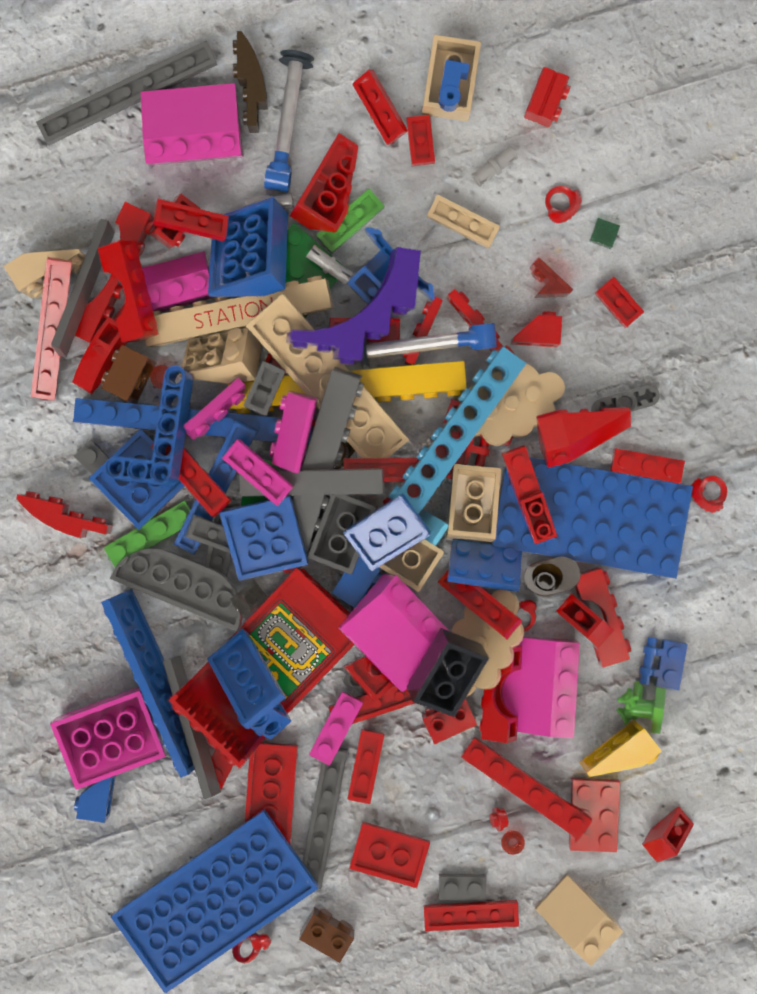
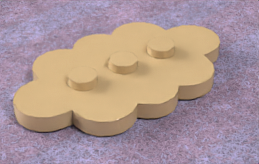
[457,364,565,446]
[452,590,524,696]

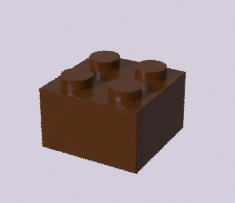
[101,345,157,404]

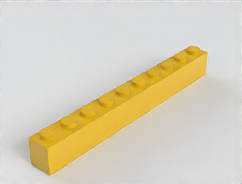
[228,361,467,414]

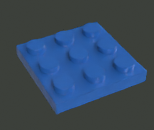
[89,429,185,530]
[219,495,309,580]

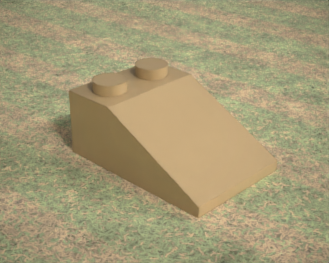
[445,464,501,542]
[535,874,623,966]

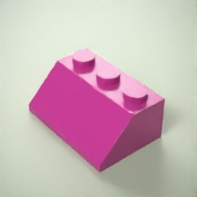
[142,251,215,312]
[269,391,318,473]

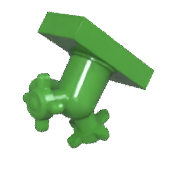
[616,681,666,734]

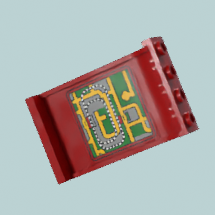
[169,566,355,769]

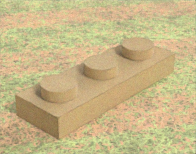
[426,194,500,249]

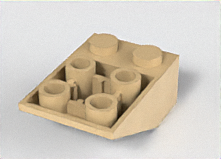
[3,249,86,299]
[179,326,262,384]

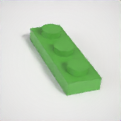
[316,189,385,254]

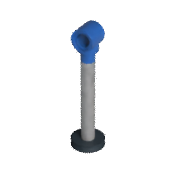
[264,50,314,192]
[360,323,497,370]

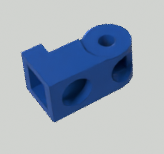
[439,60,470,112]

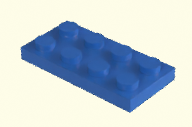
[207,629,286,729]

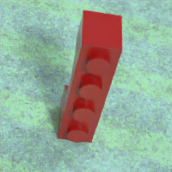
[98,240,159,343]
[575,567,631,668]
[479,645,522,743]

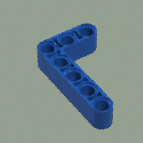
[105,365,193,486]

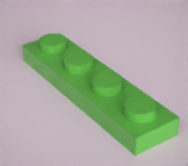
[103,500,191,567]

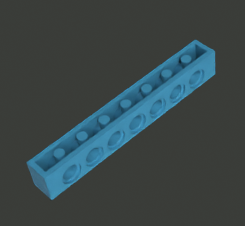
[388,346,527,514]

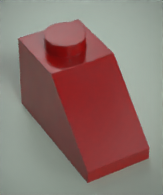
[511,311,562,347]
[642,807,694,862]

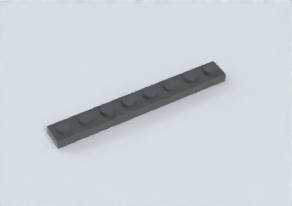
[36,41,218,146]

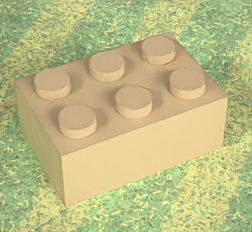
[422,35,481,122]
[379,539,444,592]

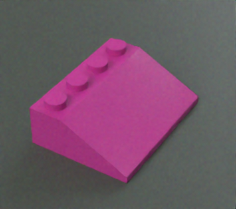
[141,83,243,165]
[339,574,449,692]
[502,637,580,738]
[50,687,166,790]

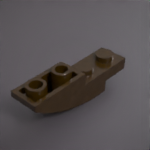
[233,31,268,133]

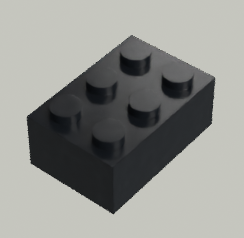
[407,628,489,717]

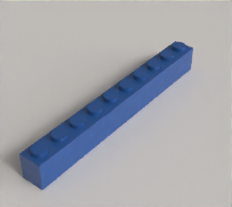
[73,398,314,446]

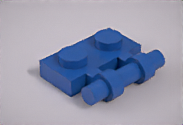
[639,637,688,690]

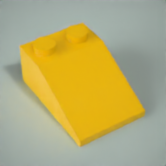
[579,720,662,777]

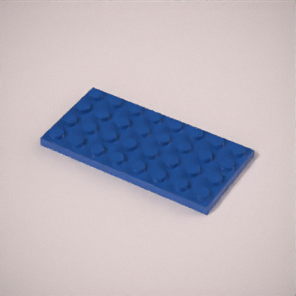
[491,457,693,579]
[111,809,319,994]

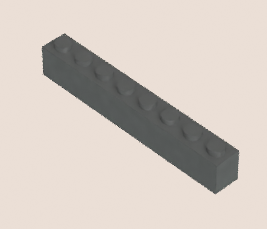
[292,367,364,554]

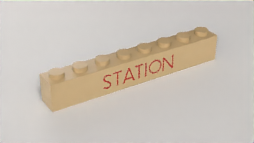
[145,276,334,348]

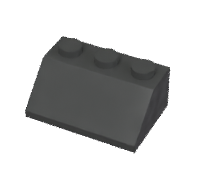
[308,494,378,575]

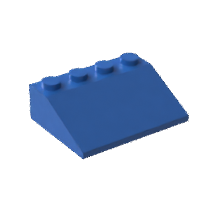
[208,197,288,297]

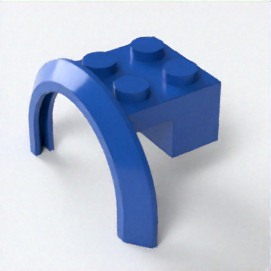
[347,227,435,304]

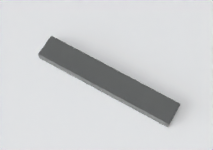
[51,219,115,357]
[239,468,384,496]
[163,656,221,799]
[303,748,348,889]

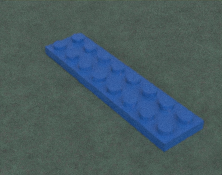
[101,589,195,778]

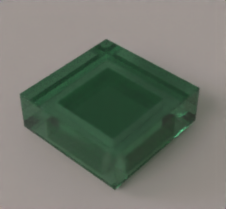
[589,218,620,249]

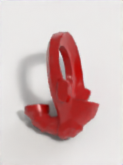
[232,933,271,964]

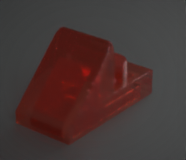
[529,258,574,298]

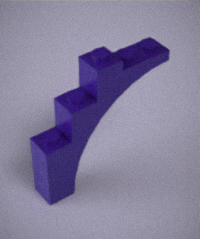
[286,247,421,366]

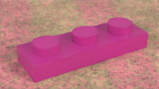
[184,378,246,440]
[222,439,294,506]
[309,691,363,766]

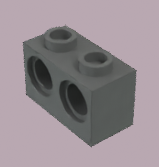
[244,361,285,416]

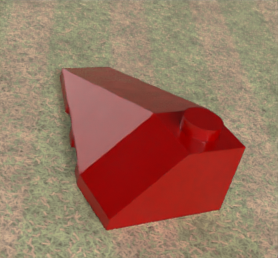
[289,133,358,233]
[536,407,631,468]

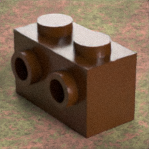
[299,907,355,963]

